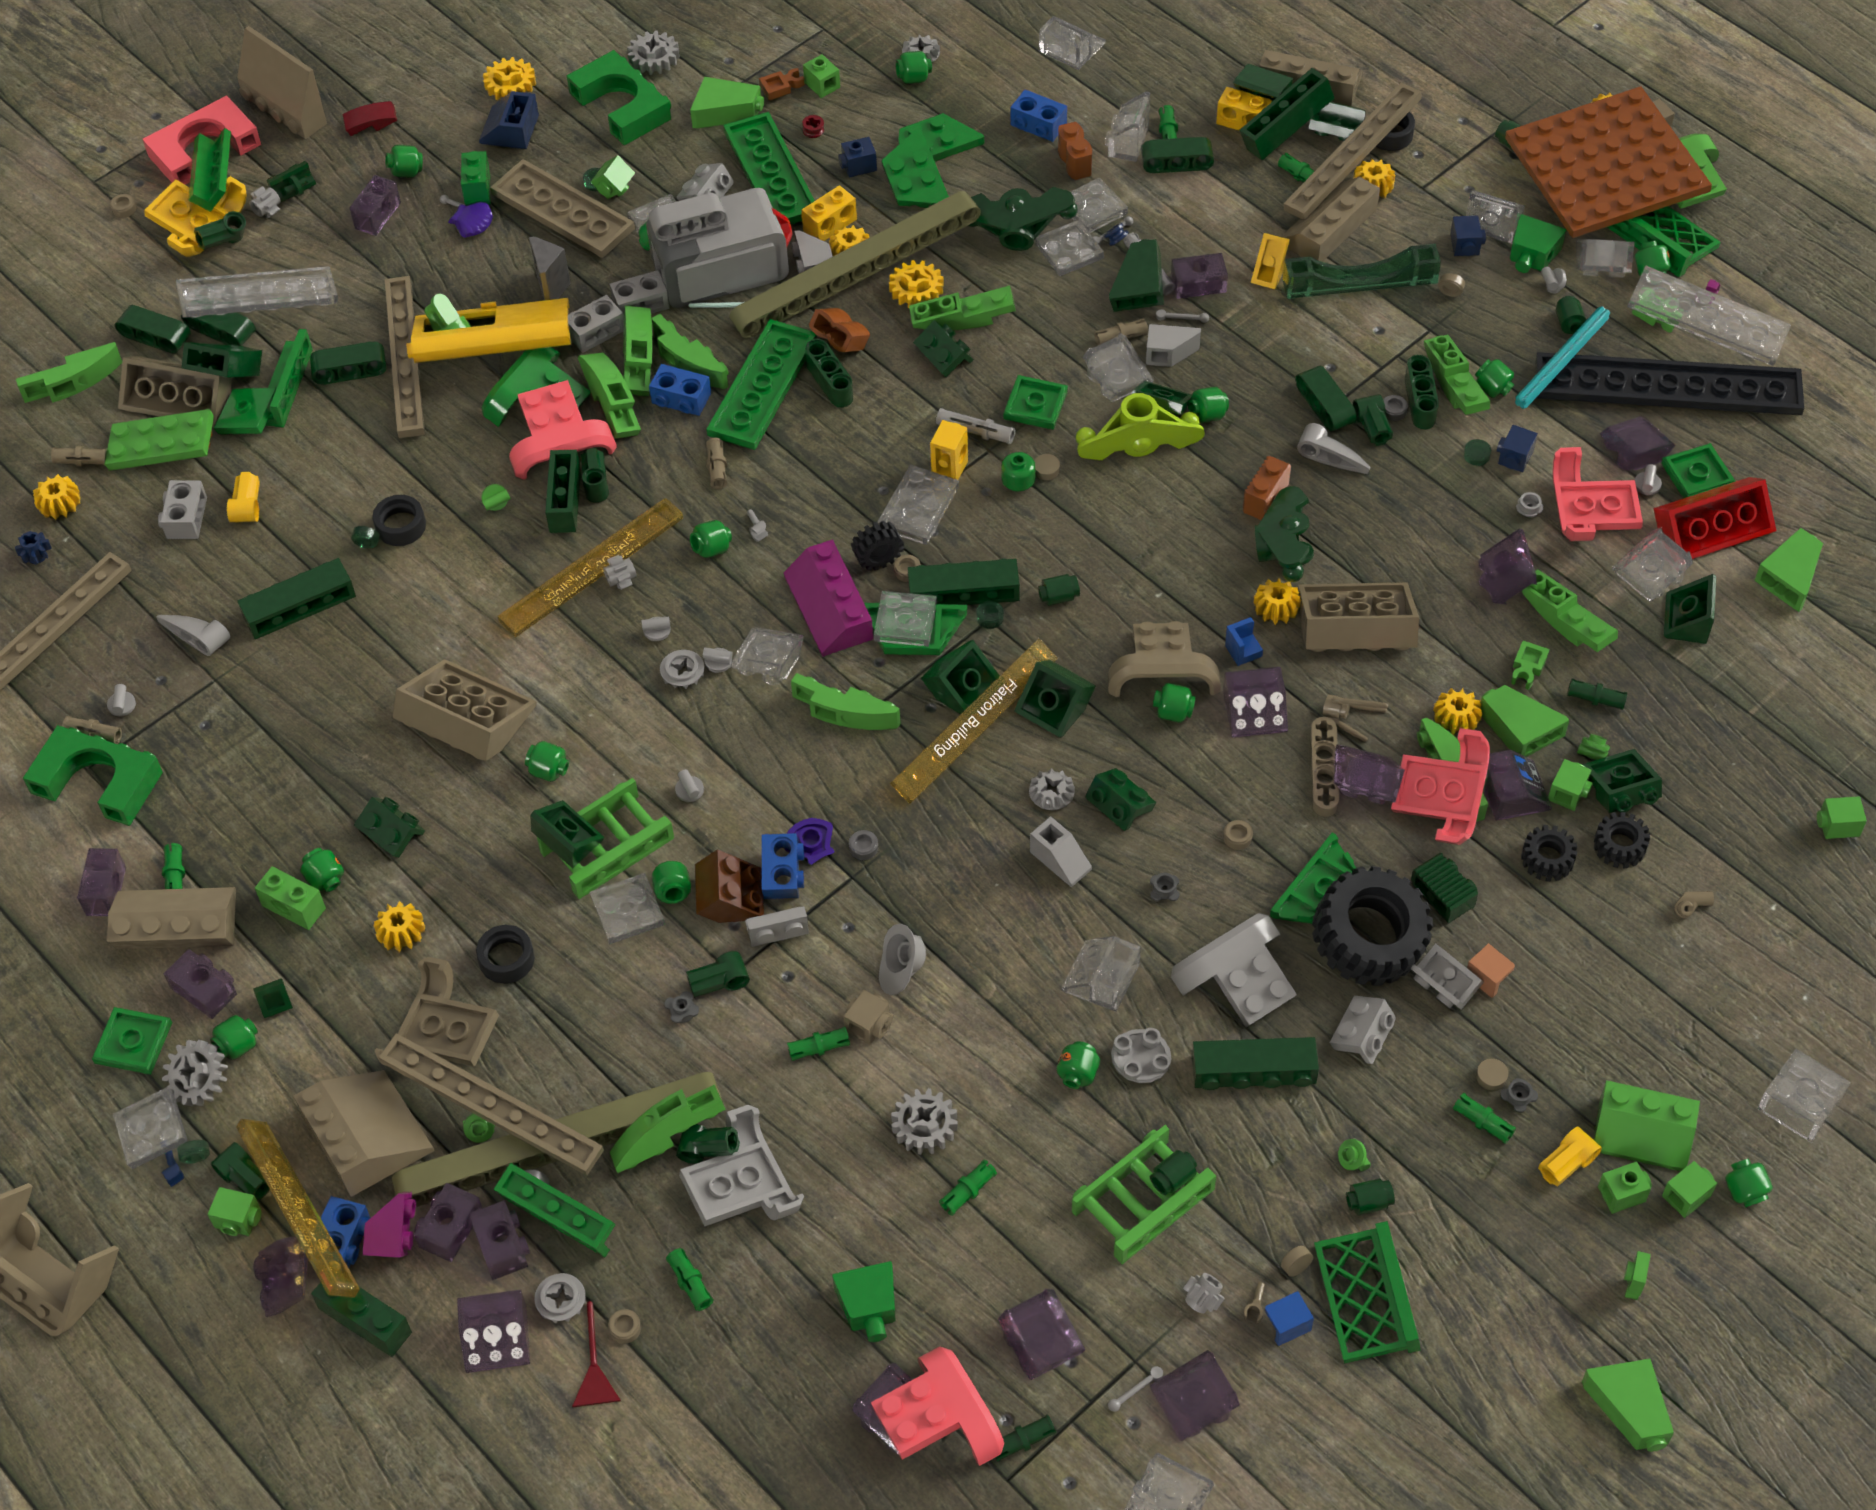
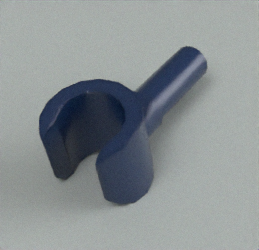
[161,1145,184,1187]

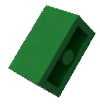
[461,151,490,206]

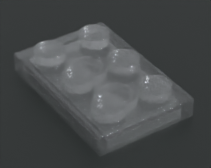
[877,464,959,545]

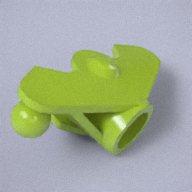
[1076,393,1205,460]

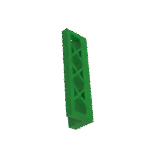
[188,128,231,212]
[266,329,313,428]
[493,1163,616,1258]

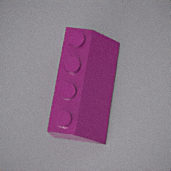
[784,539,874,657]

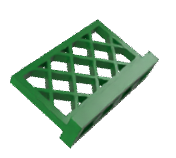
[1607,206,1721,277]
[1314,1221,1421,1364]

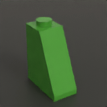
[690,77,764,128]
[1755,528,1823,612]
[1481,685,1569,758]
[1582,1359,1674,1452]

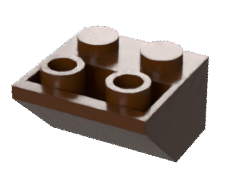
[695,849,764,923]

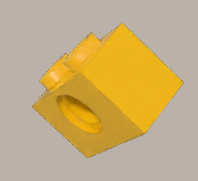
[930,420,968,484]

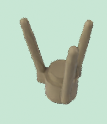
[1323,694,1388,742]

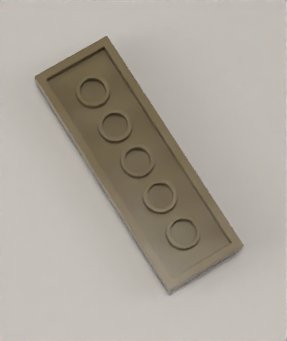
[490,159,635,258]

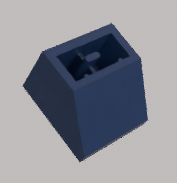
[479,91,539,149]

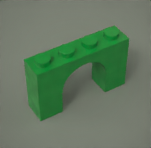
[566,50,672,146]
[23,725,163,826]

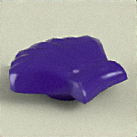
[448,202,493,238]
[784,818,834,865]

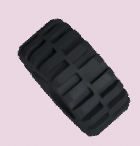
[1312,866,1433,986]

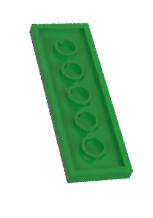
[723,112,815,225]
[706,319,817,450]

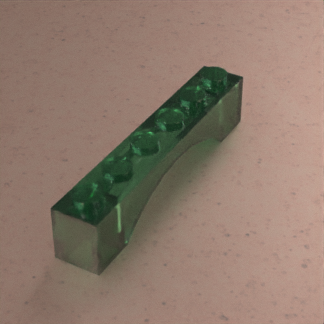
[1282,244,1441,299]

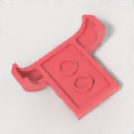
[509,380,617,480]
[1553,447,1643,542]
[1391,728,1490,845]
[871,1346,1004,1466]

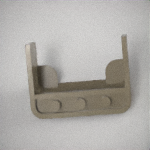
[0,1183,119,1336]

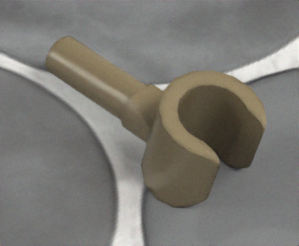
[1244,1282,1265,1324]

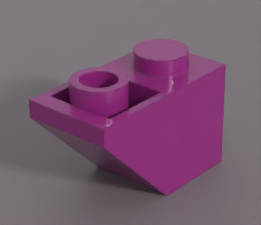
[363,1191,416,1258]

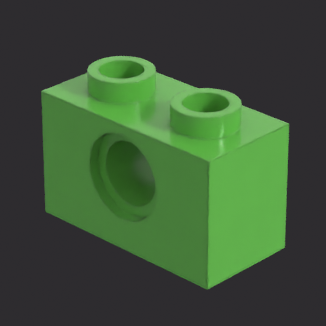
[255,866,326,930]

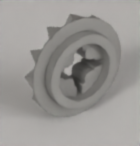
[902,34,940,62]
[660,650,705,689]
[1029,768,1075,810]
[534,1273,586,1324]

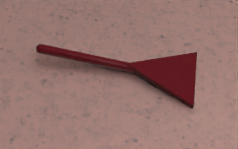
[572,1301,621,1407]

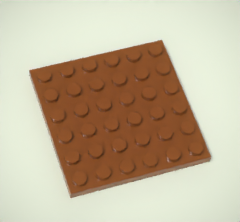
[1505,86,1712,238]

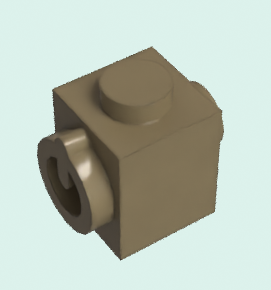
[844,990,894,1045]

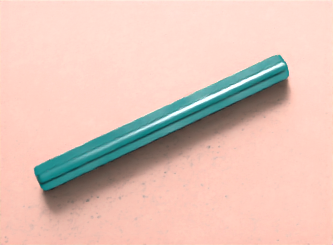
[1515,307,1610,409]

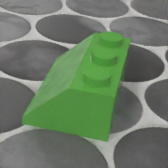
[1594,1080,1700,1171]

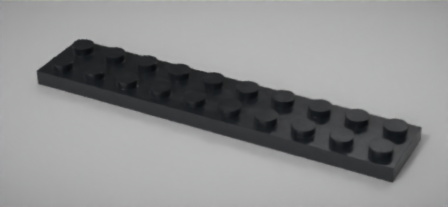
[1536,352,1805,415]

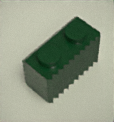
[1411,853,1478,923]

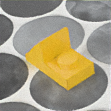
[1251,233,1290,289]

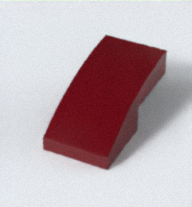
[343,101,397,136]

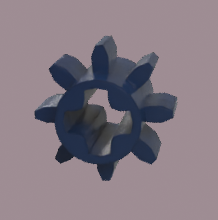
[15,531,52,564]

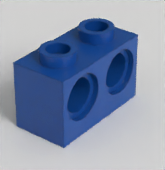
[1010,90,1067,142]
[649,364,711,416]
[762,833,804,899]
[306,1196,371,1274]

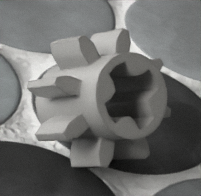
[249,186,281,218]
[603,555,636,590]
[1183,1273,1225,1314]

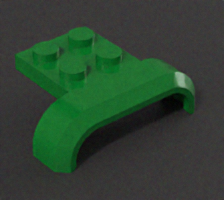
[481,347,591,427]

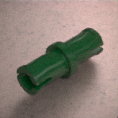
[1567,678,1627,710]
[995,1414,1057,1462]

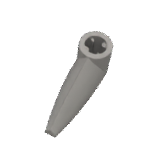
[1297,423,1370,474]
[156,615,230,656]

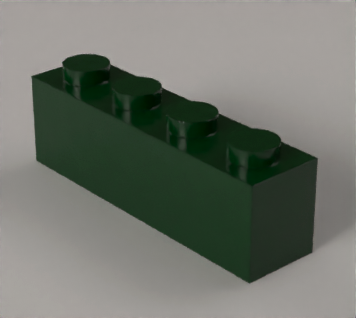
[1239,68,1335,160]
[237,558,356,640]
[908,559,1020,605]
[1192,1037,1319,1090]

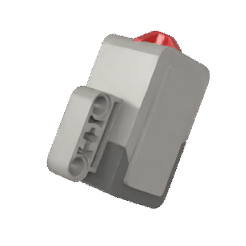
[646,188,792,308]

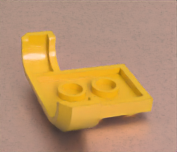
[144,176,247,257]

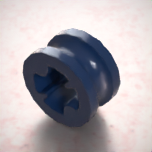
[1103,222,1129,246]

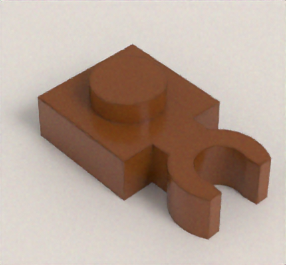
[759,68,805,101]

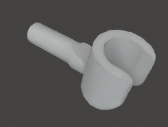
[747,509,768,542]

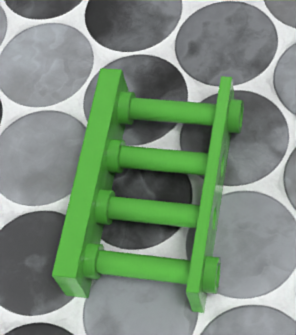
[537,778,674,899]
[1072,1125,1216,1265]

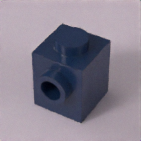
[838,137,877,178]
[1450,215,1486,256]
[1496,425,1538,472]

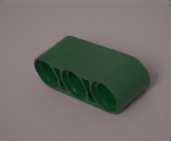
[1141,137,1214,173]
[181,297,256,346]
[114,305,191,354]
[805,339,853,408]
[310,341,386,385]
[1405,355,1439,430]
[1295,365,1357,432]

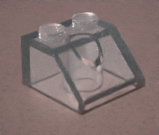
[1105,92,1151,162]
[1466,190,1525,244]
[1576,238,1634,278]

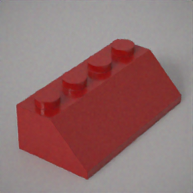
[1653,477,1777,563]

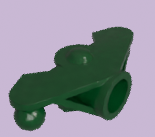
[968,187,1078,251]
[1255,486,1314,583]

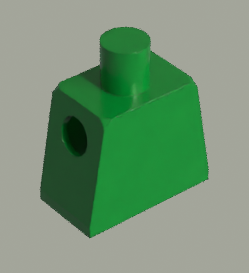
[1510,214,1566,273]
[832,1261,896,1342]

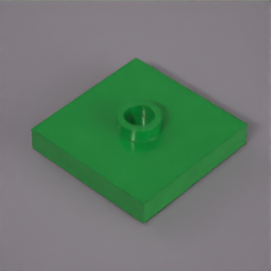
[1003,375,1068,430]
[214,388,276,434]
[1661,443,1736,499]
[92,1007,172,1075]

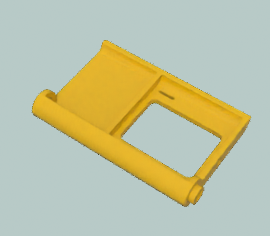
[406,298,571,363]

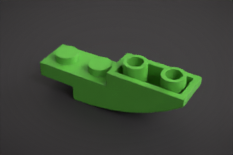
[909,286,1016,330]
[623,306,652,396]
[651,314,729,389]
[1424,334,1490,415]
[16,342,122,403]
[578,353,641,439]
[1518,569,1618,652]
[791,673,900,730]
[1417,718,1488,822]
[610,1085,726,1173]

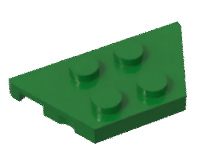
[899,113,985,162]
[882,127,949,208]
[864,603,968,655]
[1270,833,1356,924]

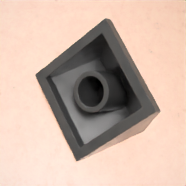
[529,236,571,300]

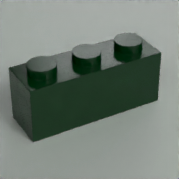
[545,450,581,533]
[311,1269,412,1357]

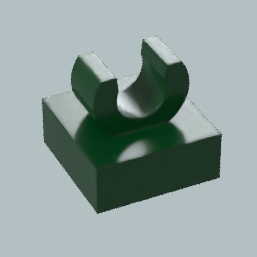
[253,978,293,1018]

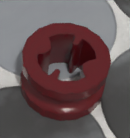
[802,115,824,138]

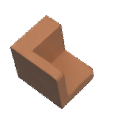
[1467,943,1515,998]

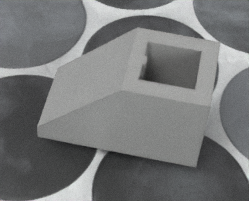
[791,230,833,274]
[1146,324,1201,367]
[1030,816,1092,887]

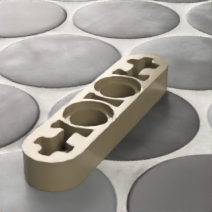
[1310,717,1339,817]

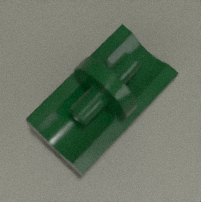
[267,161,316,203]

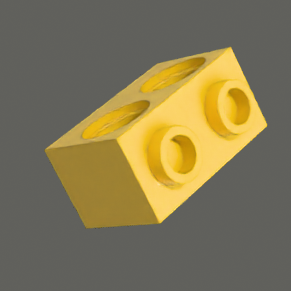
[1216,87,1272,130]
[801,185,857,241]

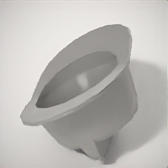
[879,924,926,996]

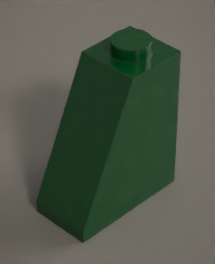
[1109,239,1164,312]
[181,342,262,377]

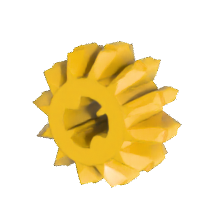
[1353,158,1395,198]
[829,225,870,256]
[33,474,81,520]
[1253,578,1301,625]
[1433,688,1482,735]
[374,901,425,953]

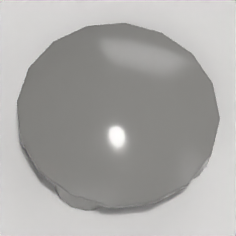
[1111,1028,1171,1083]

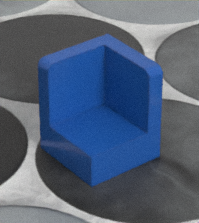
[1225,617,1263,666]
[1265,1291,1314,1346]

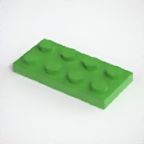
[105,409,214,471]

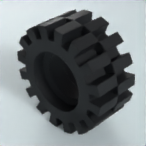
[851,521,904,571]
[1594,812,1650,869]
[1521,825,1577,882]

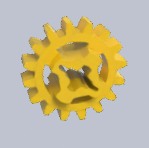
[483,57,536,100]
[889,260,944,308]

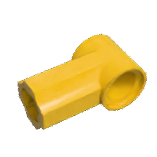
[227,472,260,522]
[1538,1126,1602,1187]

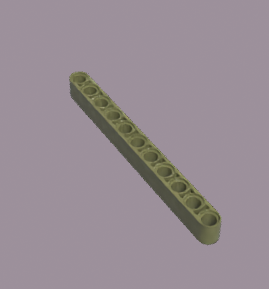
[729,191,981,338]
[391,1072,723,1207]

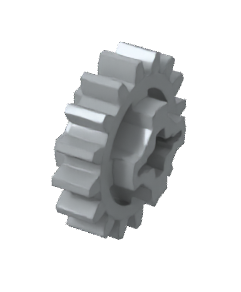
[627,31,680,75]
[162,1040,228,1106]
[891,1088,958,1155]

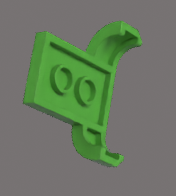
[1677,133,1727,209]

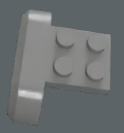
[1171,913,1297,1027]
[679,1105,804,1226]

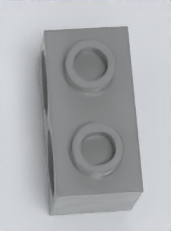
[610,270,669,316]
[568,295,624,353]
[158,480,207,539]

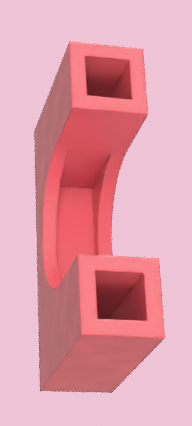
[143,95,261,185]

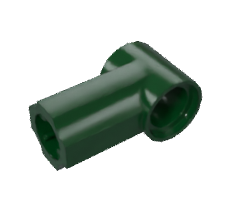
[194,211,246,250]
[1353,394,1393,446]
[581,448,609,503]
[686,951,750,998]
[676,1124,740,1164]
[210,1142,273,1200]

